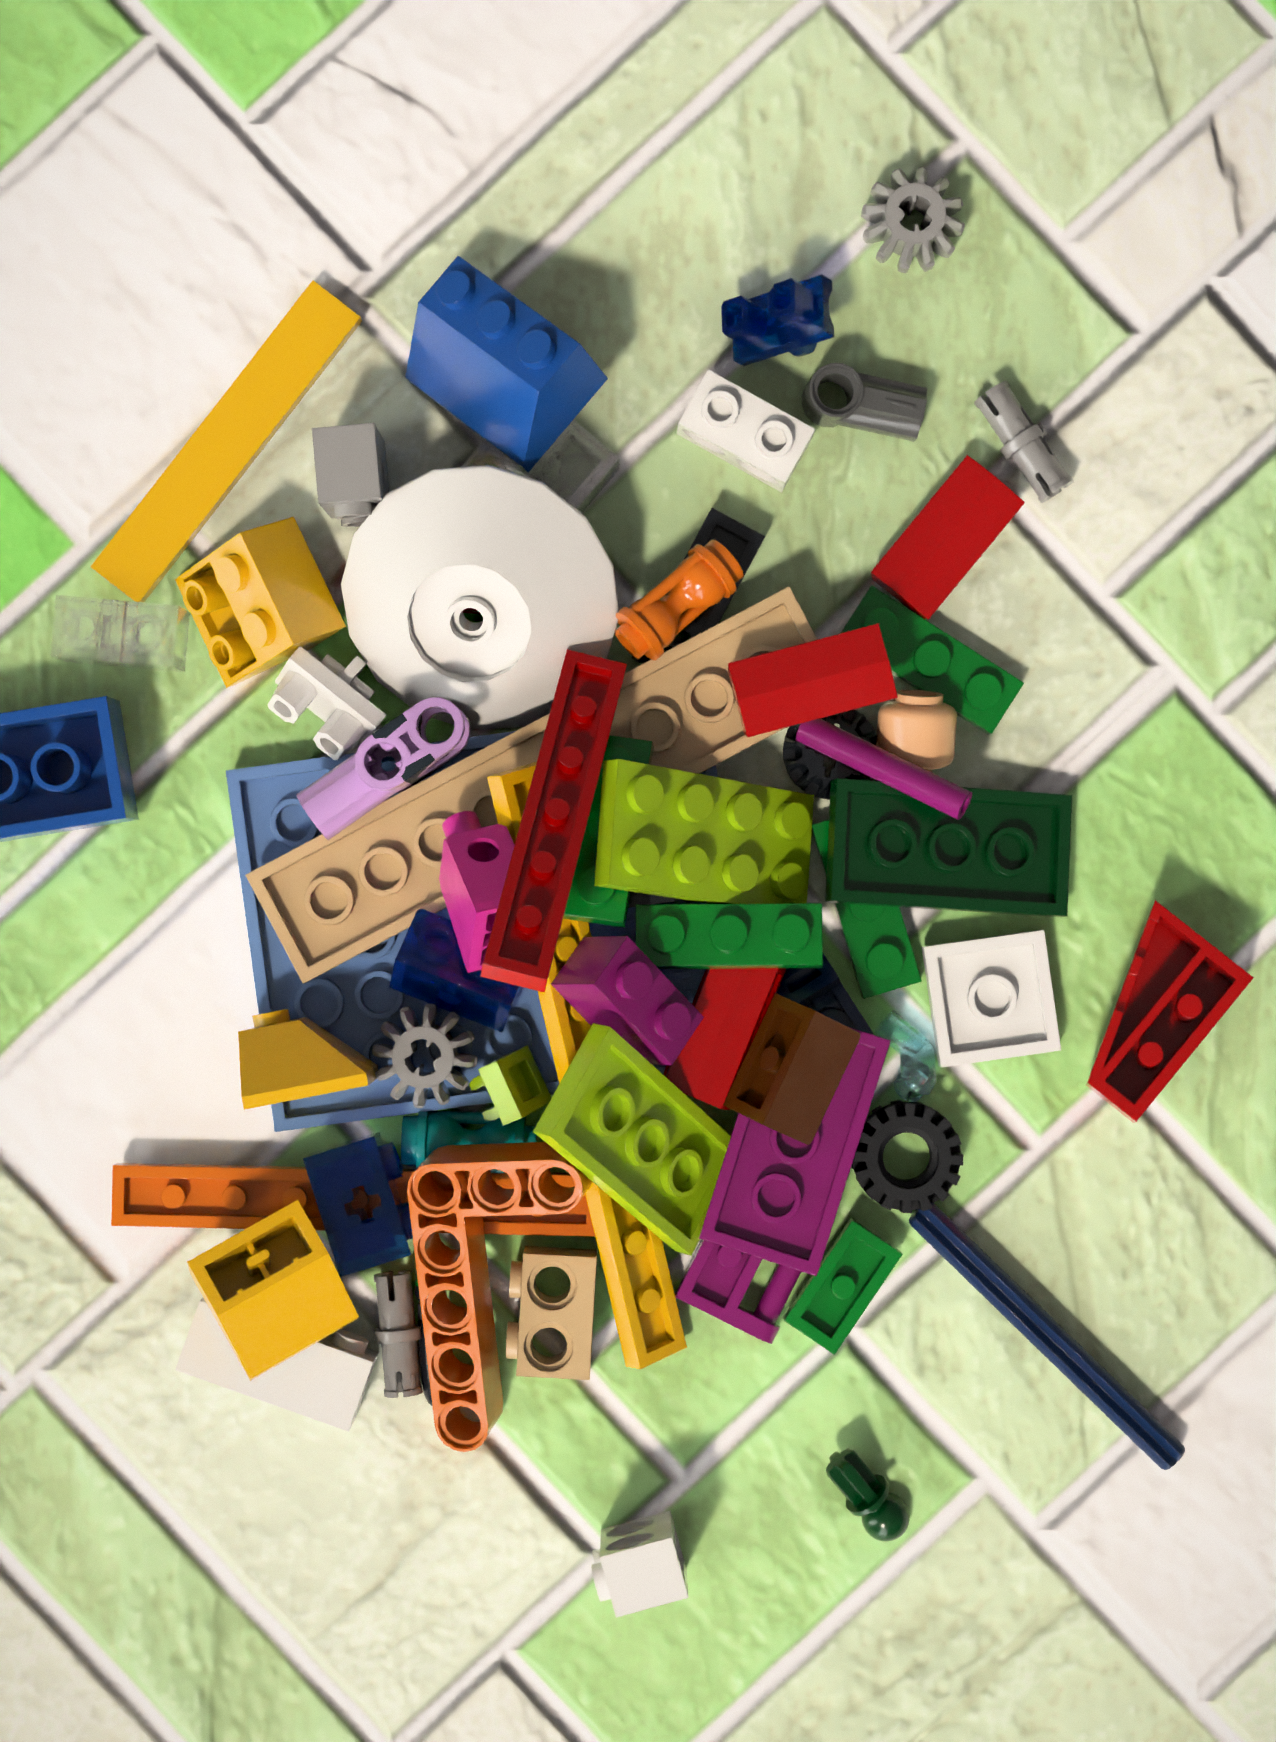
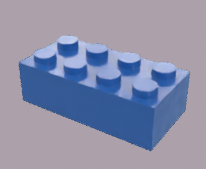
[0,696,139,842]

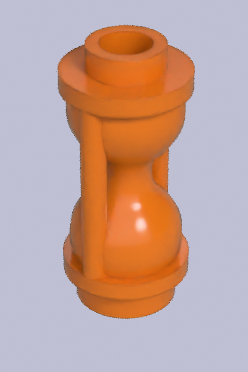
[615,540,744,661]

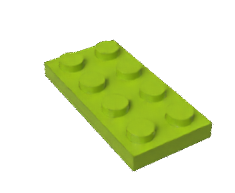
[594,759,814,904]
[533,1023,731,1256]

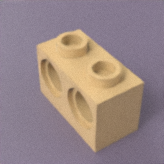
[506,1246,597,1380]

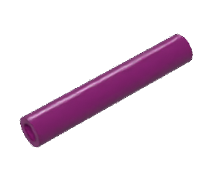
[796,718,972,820]

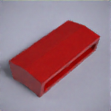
[871,455,1025,620]
[728,623,898,738]
[663,968,786,1110]

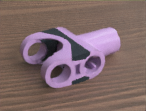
[296,697,470,840]

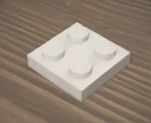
[921,930,1061,1067]

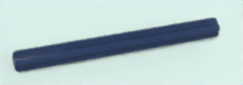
[909,1202,1186,1471]

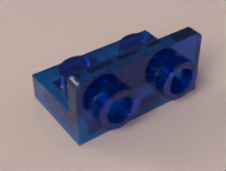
[389,909,520,1033]

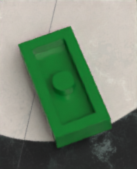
[783,1217,903,1355]

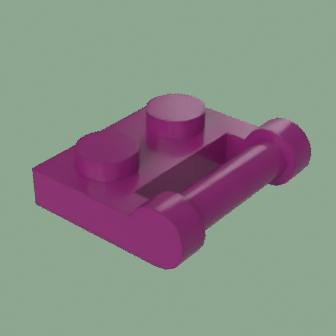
[675,1240,801,1344]

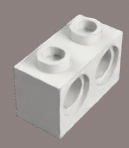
[677,369,815,493]
[591,1510,689,1618]

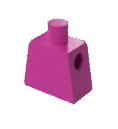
[439,811,514,973]

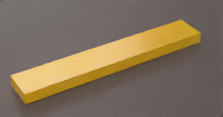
[90,280,362,606]

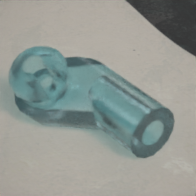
[874,1010,937,1102]

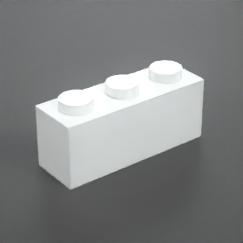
[175,1297,379,1432]

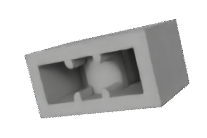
[312,423,389,527]

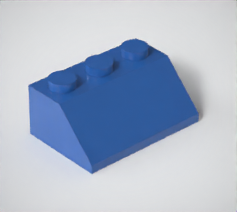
[405,256,608,473]

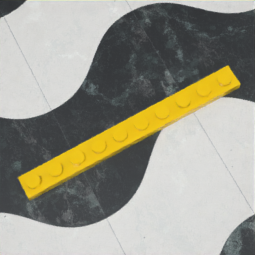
[487,762,687,1369]

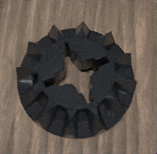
[783,710,877,800]

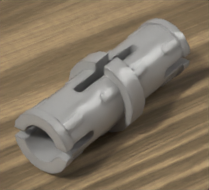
[974,381,1074,503]
[374,1270,423,1398]

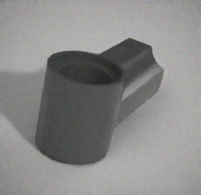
[802,363,927,442]

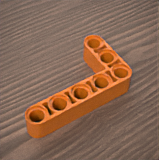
[407,1142,593,1452]

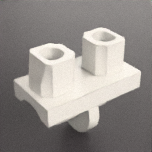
[268,646,386,760]

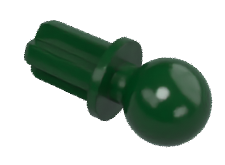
[826,1448,910,1541]

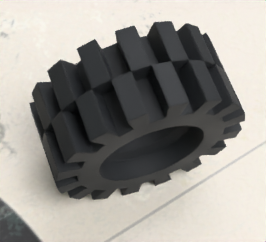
[852,1100,964,1213]

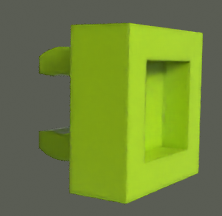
[469,1045,551,1126]

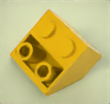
[175,516,346,688]
[187,1200,359,1381]

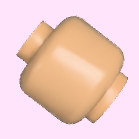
[876,690,957,772]

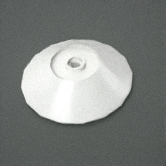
[341,465,619,730]

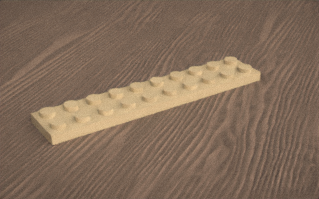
[245,586,817,984]

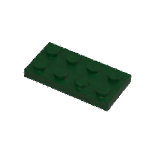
[825,778,1072,917]

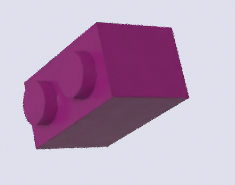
[551,936,704,1065]

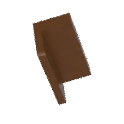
[723,993,860,1145]

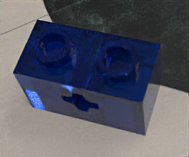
[303,1132,414,1277]

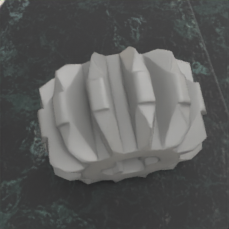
[861,167,965,273]
[372,1003,478,1108]

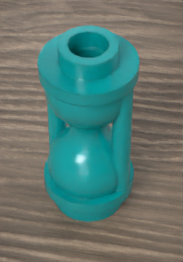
[401,1111,537,1173]

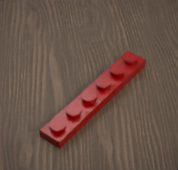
[480,649,627,992]

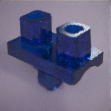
[721,274,834,366]

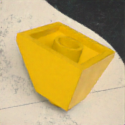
[238,1009,378,1110]

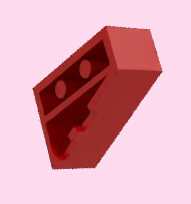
[1086,900,1254,1123]

